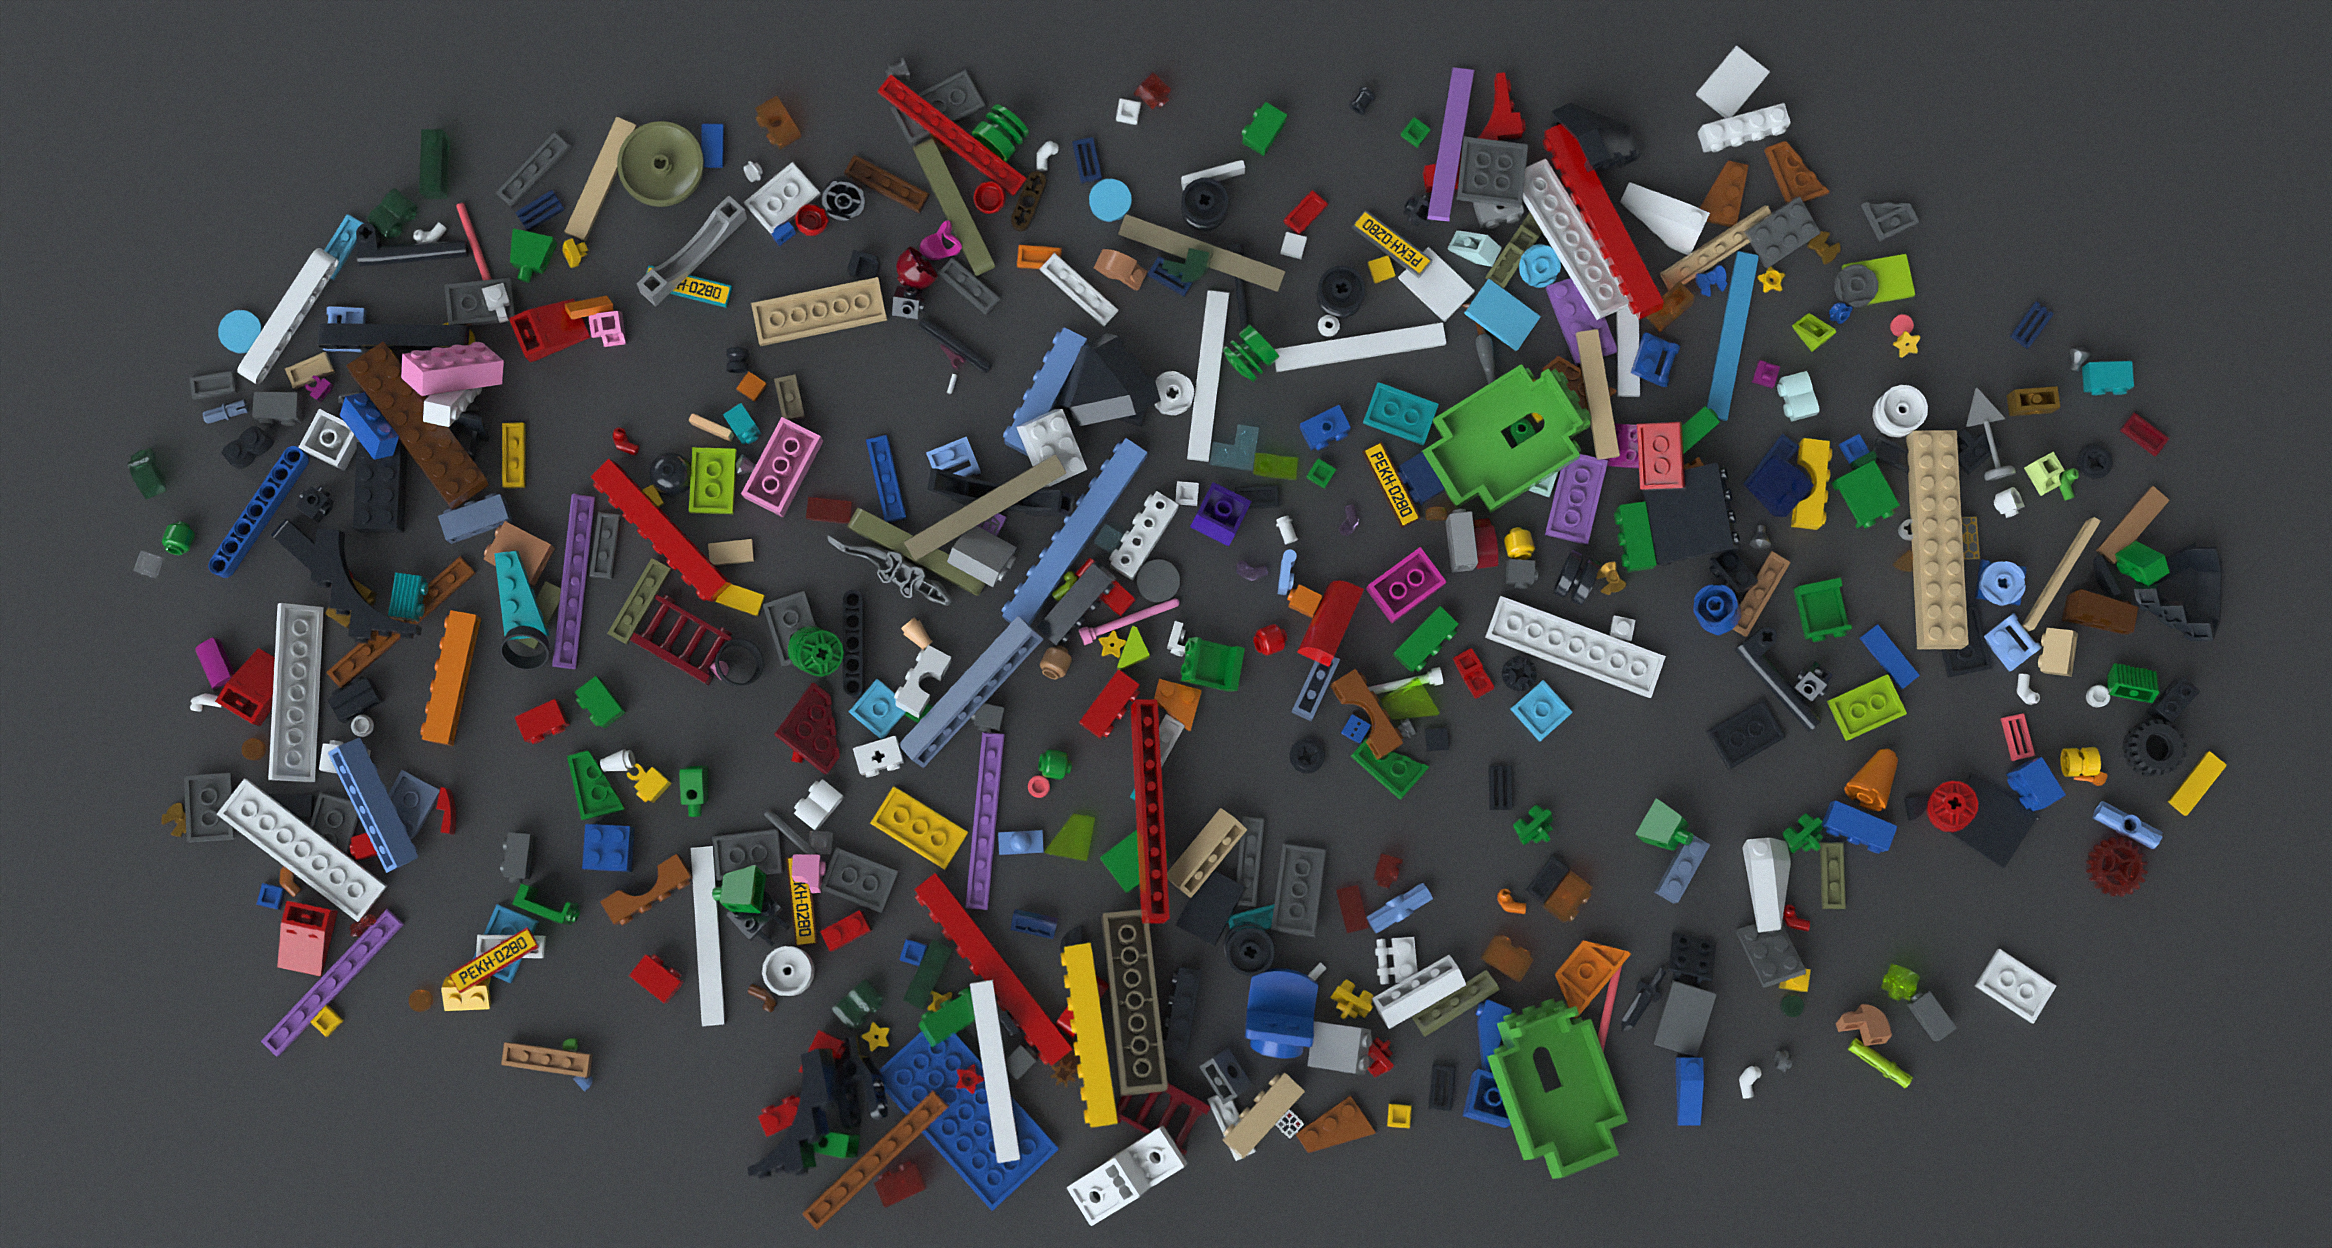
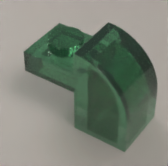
[1162,248,1213,283]
[127,447,167,500]

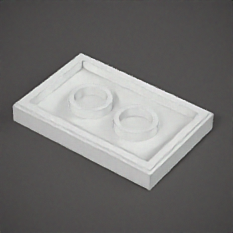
[1696,46,1769,119]
[744,162,821,234]
[1398,247,1475,322]
[1975,949,2056,1023]

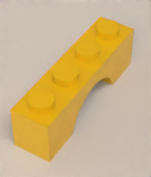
[1791,438,1832,530]

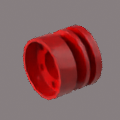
[1926,781,1978,832]

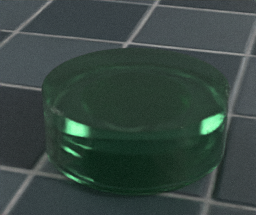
[1780,995,1804,1017]

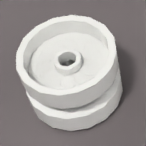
[1873,385,1928,438]
[762,946,815,996]

